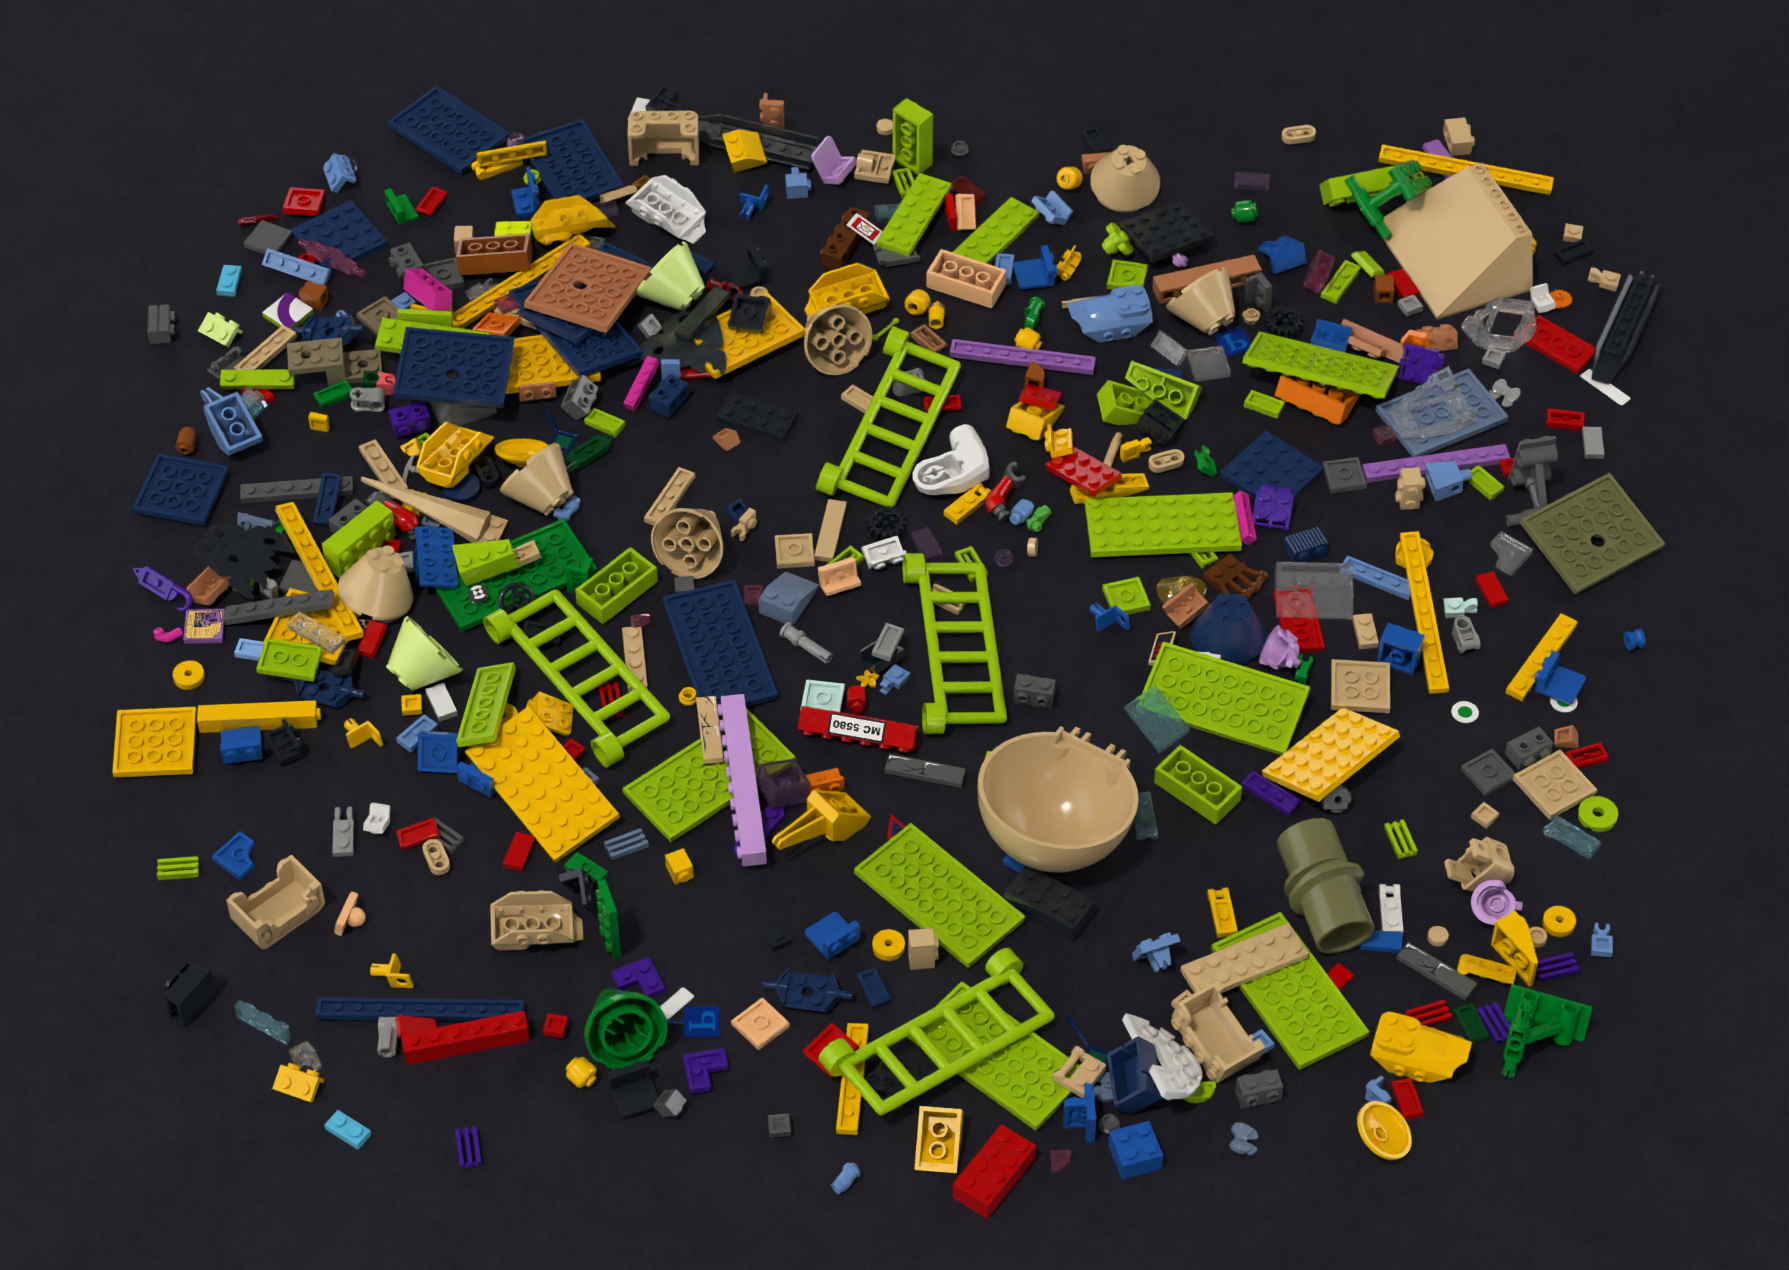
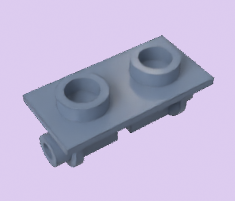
[237,512,277,532]

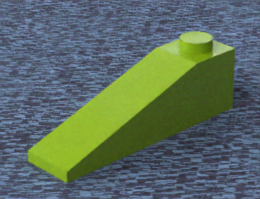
[1125,361,1202,420]

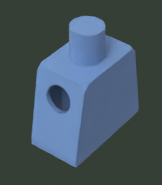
[1425,461,1472,501]

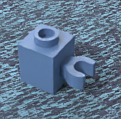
[785,167,811,199]

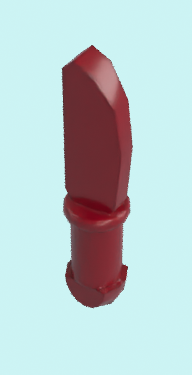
[237,214,278,226]

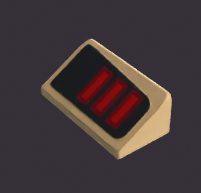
[1148,631,1176,666]

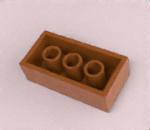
[456,234,533,275]

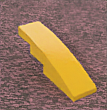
[1070,473,1149,504]

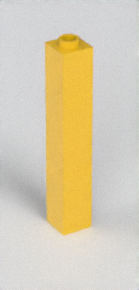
[197,701,321,733]

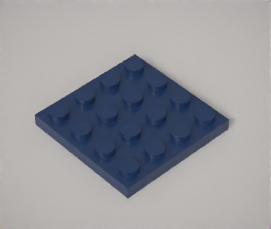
[291,200,388,274]
[1219,431,1324,499]
[132,453,229,526]

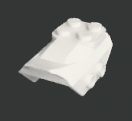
[626,175,706,244]

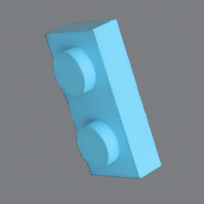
[216,265,242,297]
[325,1110,371,1150]

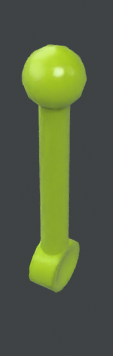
[872,318,900,342]

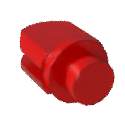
[847,685,866,714]

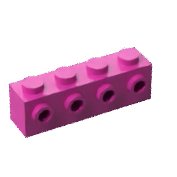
[403,269,453,311]

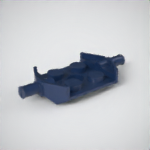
[293,312,365,346]
[283,669,366,708]
[762,967,853,1013]

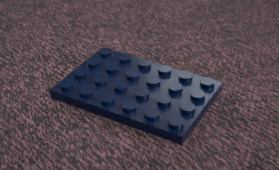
[388,86,510,175]
[519,119,624,202]

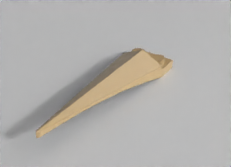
[361,477,508,543]

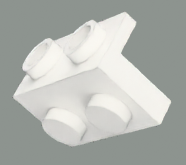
[861,536,906,570]

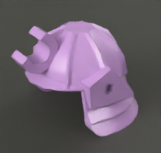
[1259,625,1301,670]
[1471,880,1523,925]

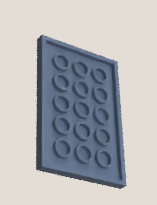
[1375,369,1509,457]

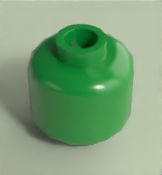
[1231,199,1258,224]

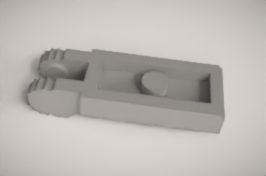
[333,807,354,857]

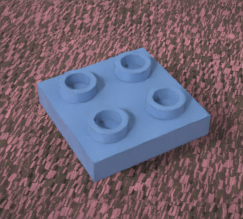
[1132,933,1180,972]

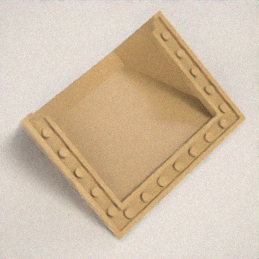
[1384,163,1533,319]

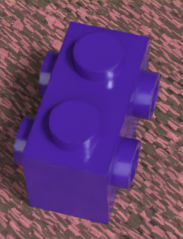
[388,401,431,438]

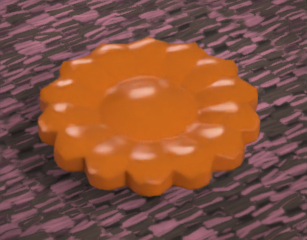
[1550,290,1572,309]

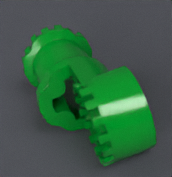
[1024,296,1045,330]

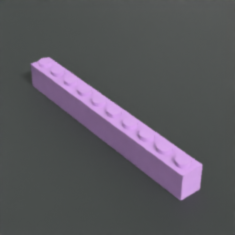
[717,694,767,866]

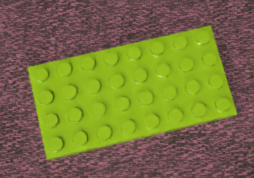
[1243,331,1399,399]
[1084,493,1242,557]
[1137,642,1310,755]
[622,709,796,842]
[854,823,1026,968]
[1211,912,1370,1070]
[908,981,1080,1131]

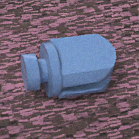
[1010,499,1034,525]

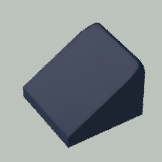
[723,498,748,523]

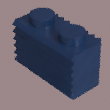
[1284,526,1329,564]

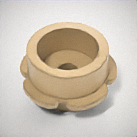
[1242,308,1260,325]

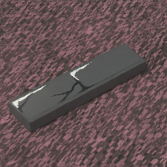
[885,754,966,788]
[1397,942,1477,1001]

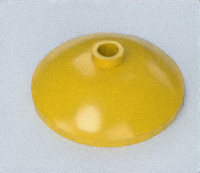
[495,439,549,467]
[1357,1101,1412,1160]

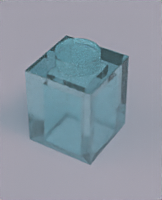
[240,387,268,421]

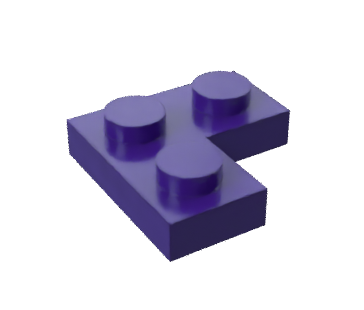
[611,957,665,998]
[683,1048,728,1094]

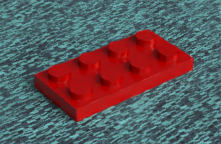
[1045,447,1122,497]

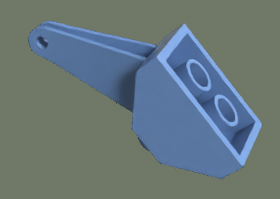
[200,387,262,456]

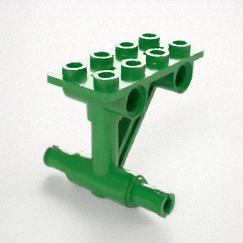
[1344,160,1432,240]
[1502,985,1592,1078]

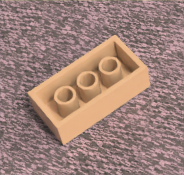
[926,249,1006,308]

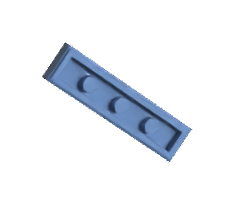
[262,248,332,286]
[1339,556,1411,600]

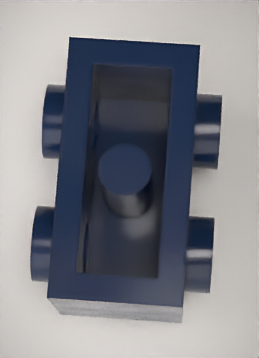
[649,375,689,418]

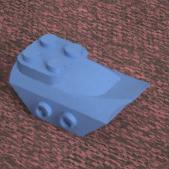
[1067,285,1153,343]

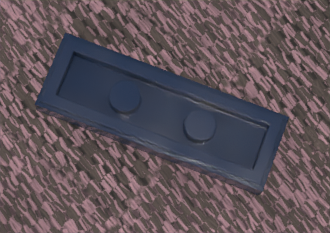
[313,472,342,527]

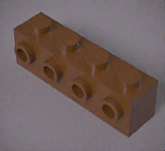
[819,207,870,270]

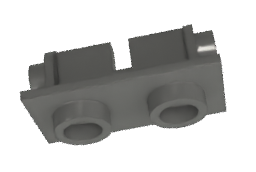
[207,346,245,380]

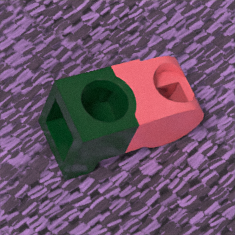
[362,371,396,395]

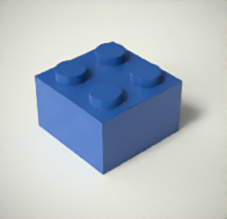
[1377,623,1425,675]
[1108,1121,1163,1179]

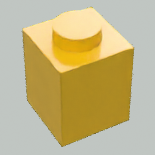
[665,848,694,884]

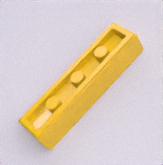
[477,141,547,167]

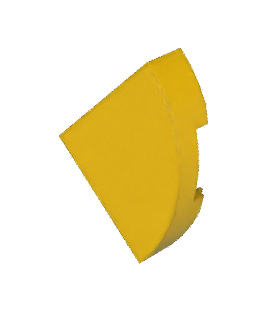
[400,438,422,457]

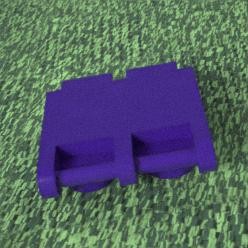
[1397,343,1445,385]
[1253,485,1294,532]

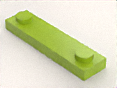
[220,370,295,389]

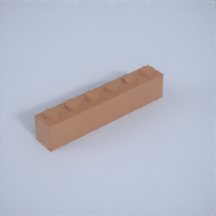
[1152,255,1261,304]

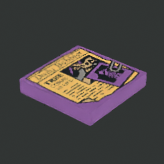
[183,609,225,644]

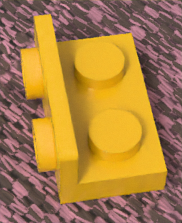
[1044,423,1073,458]

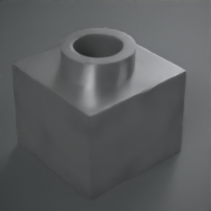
[653,1089,687,1117]

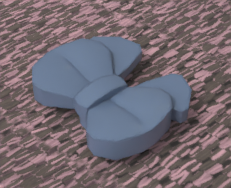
[1093,1072,1113,1103]
[1229,1122,1258,1156]

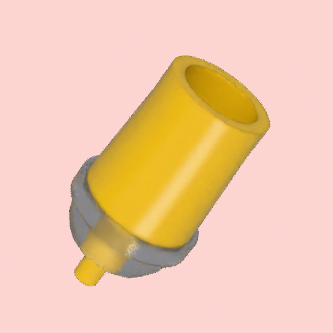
[928,301,946,329]

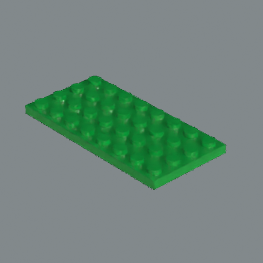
[433,519,598,632]

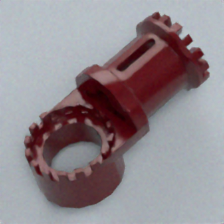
[706,278,744,301]

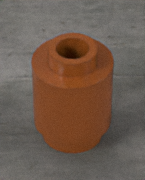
[175,427,197,455]

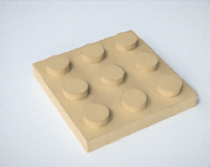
[1331,659,1390,713]
[1513,750,1597,820]

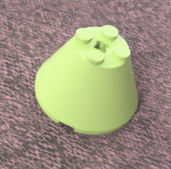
[636,241,705,311]
[386,616,463,691]

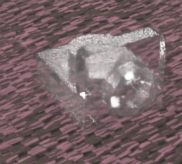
[289,1041,322,1071]

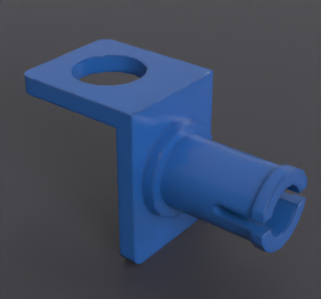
[739,185,770,220]
[1090,603,1130,632]

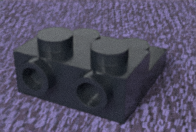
[728,294,772,333]
[1136,398,1185,446]

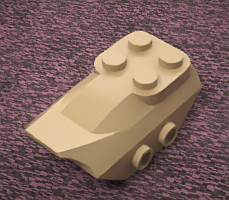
[490,890,583,950]

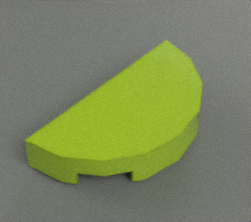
[1182,1081,1216,1103]

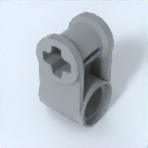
[893,368,927,396]
[350,387,386,412]
[1452,616,1481,653]

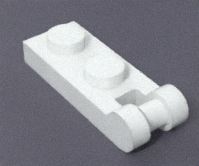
[1379,884,1403,935]

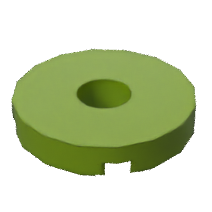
[1578,796,1618,832]

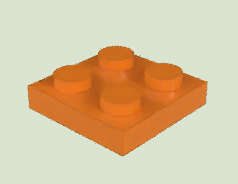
[472,312,521,336]

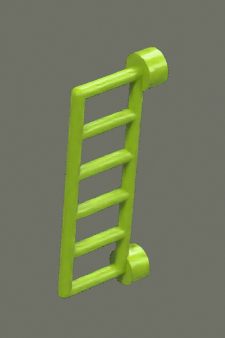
[816,326,961,509]
[902,553,1007,734]
[483,589,670,768]
[819,948,1054,1115]

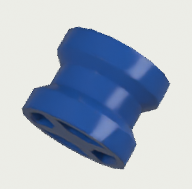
[1623,629,1646,651]

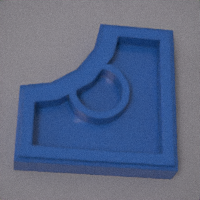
[212,831,255,881]

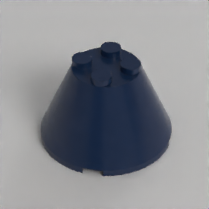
[1190,594,1267,666]

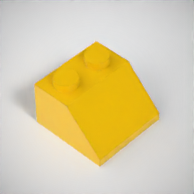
[722,129,767,173]

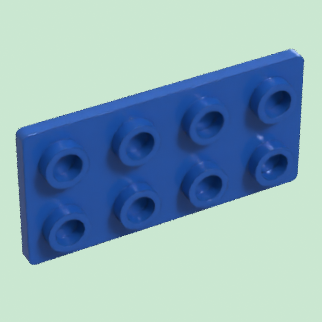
[414,526,458,588]

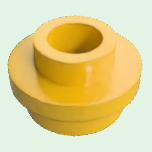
[679,687,697,706]

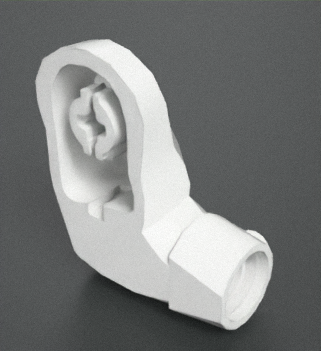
[913,424,989,495]

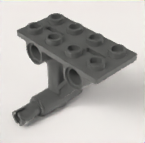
[1506,436,1558,527]

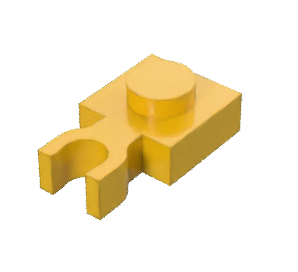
[1120,437,1152,462]

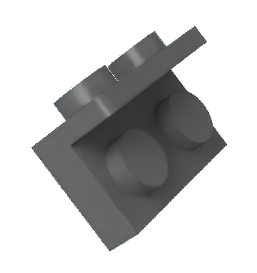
[1245,272,1272,313]

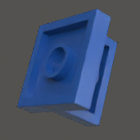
[418,731,461,773]
[1063,1083,1096,1142]

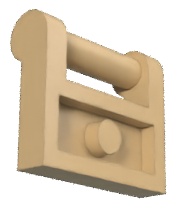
[1052,1046,1106,1098]

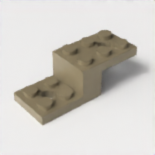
[287,338,382,386]

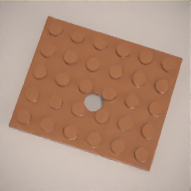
[524,242,652,333]

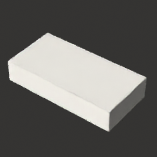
[425,683,458,722]

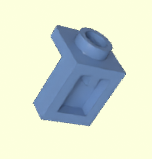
[1365,1076,1391,1105]

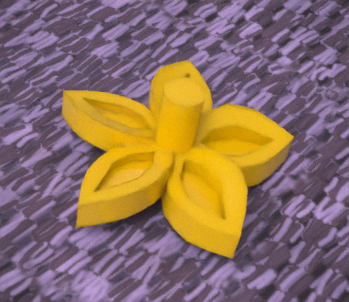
[856,670,879,688]

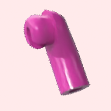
[153,627,183,643]

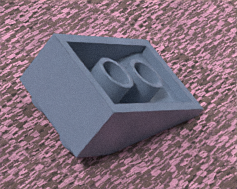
[759,572,819,626]

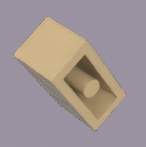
[1443,118,1475,156]
[908,928,939,970]

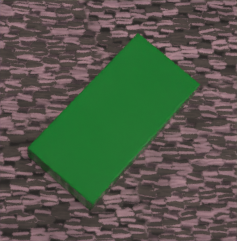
[313,380,352,409]

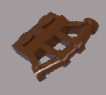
[1203,554,1269,601]

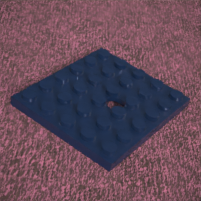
[393,327,515,408]

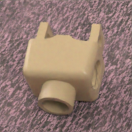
[1444,837,1514,892]

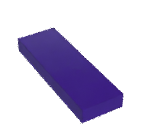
[1241,771,1301,817]

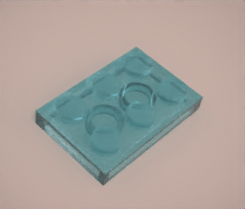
[1124,685,1190,753]

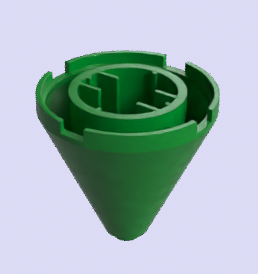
[584,988,667,1069]

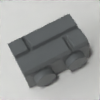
[148,304,175,344]

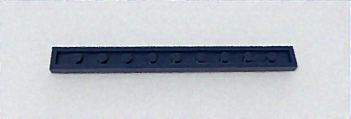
[315,997,524,1021]

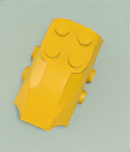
[530,195,615,245]
[804,263,890,317]
[416,422,494,488]
[1370,1012,1472,1083]

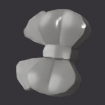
[1489,379,1521,408]

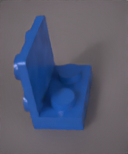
[511,167,540,219]

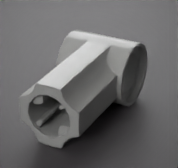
[377,1017,398,1057]

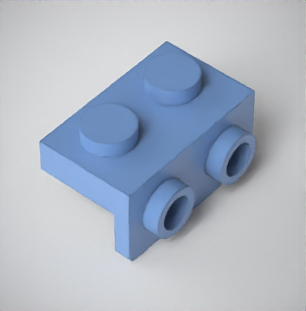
[323,153,356,193]
[1031,191,1073,225]

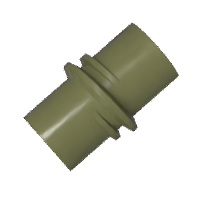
[1277,818,1375,954]

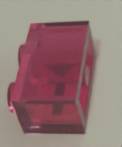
[1303,250,1335,294]

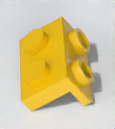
[272,1063,324,1102]

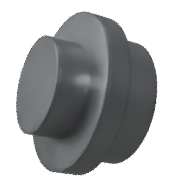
[951,141,968,157]
[1099,1114,1120,1135]

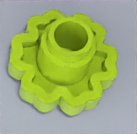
[1102,223,1134,255]

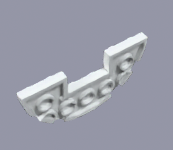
[1122,1013,1202,1100]

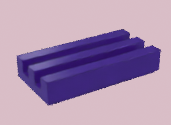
[1536,953,1580,982]
[1477,1002,1510,1045]
[455,1126,482,1169]

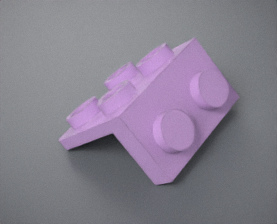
[811,136,857,184]

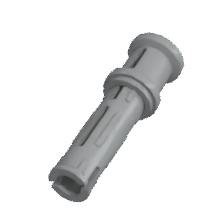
[779,622,833,664]

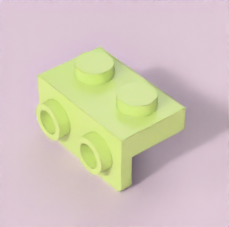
[198,312,243,348]

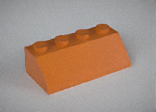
[1275,375,1359,424]

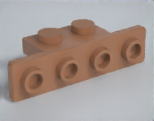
[1341,319,1403,363]

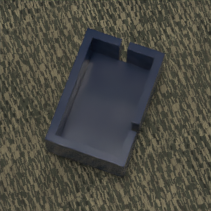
[1107,1036,1162,1116]

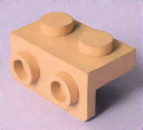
[818,557,861,596]

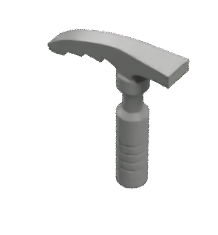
[403,456,423,485]

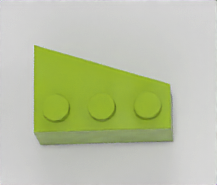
[452,539,520,586]

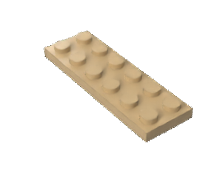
[1180,923,1309,993]

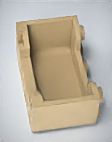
[628,111,700,166]
[226,855,325,949]
[1171,980,1265,1083]

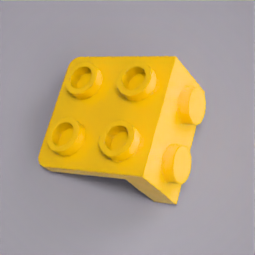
[526,692,573,736]

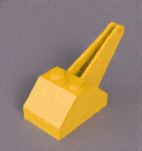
[772,790,872,850]

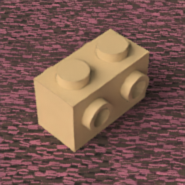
[1395,467,1425,510]

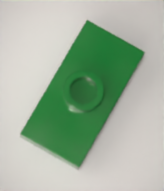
[564,852,608,881]

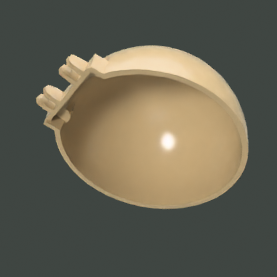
[977,726,1138,873]

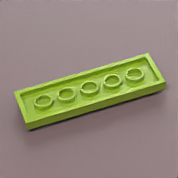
[877,173,952,257]
[952,197,1039,264]
[375,317,490,353]
[456,662,516,747]

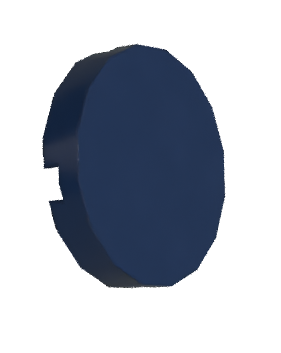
[443,472,480,503]

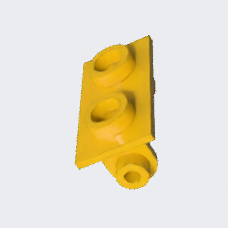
[1055,245,1082,281]

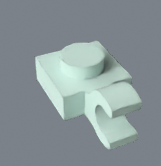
[1443,598,1478,618]

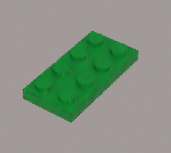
[595,879,621,960]

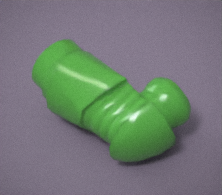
[1026,505,1051,532]

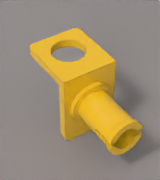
[344,718,383,748]
[370,954,414,988]

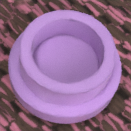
[1172,253,1188,268]

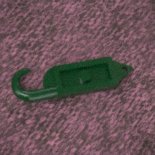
[566,435,613,474]

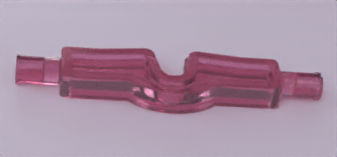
[298,238,365,277]

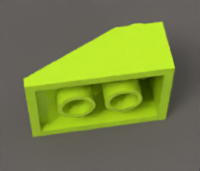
[1097,380,1153,425]

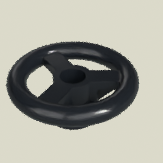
[498,582,536,615]

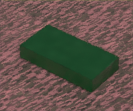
[1453,1003,1490,1045]

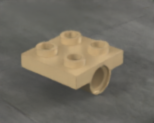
[854,150,896,184]

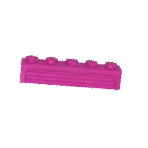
[624,356,660,412]
[1233,490,1257,545]

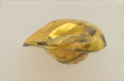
[1157,576,1207,604]

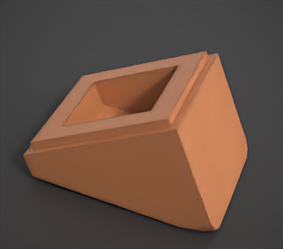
[713,428,740,451]
[1554,725,1578,748]

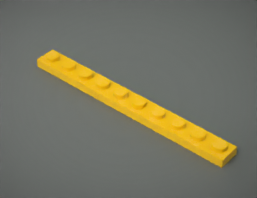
[1378,145,1554,195]
[452,234,591,329]
[275,502,363,642]
[1400,531,1449,694]

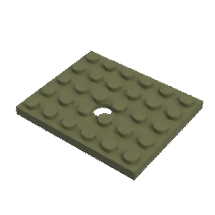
[1520,473,1665,595]

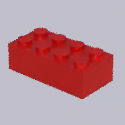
[953,1125,1036,1219]

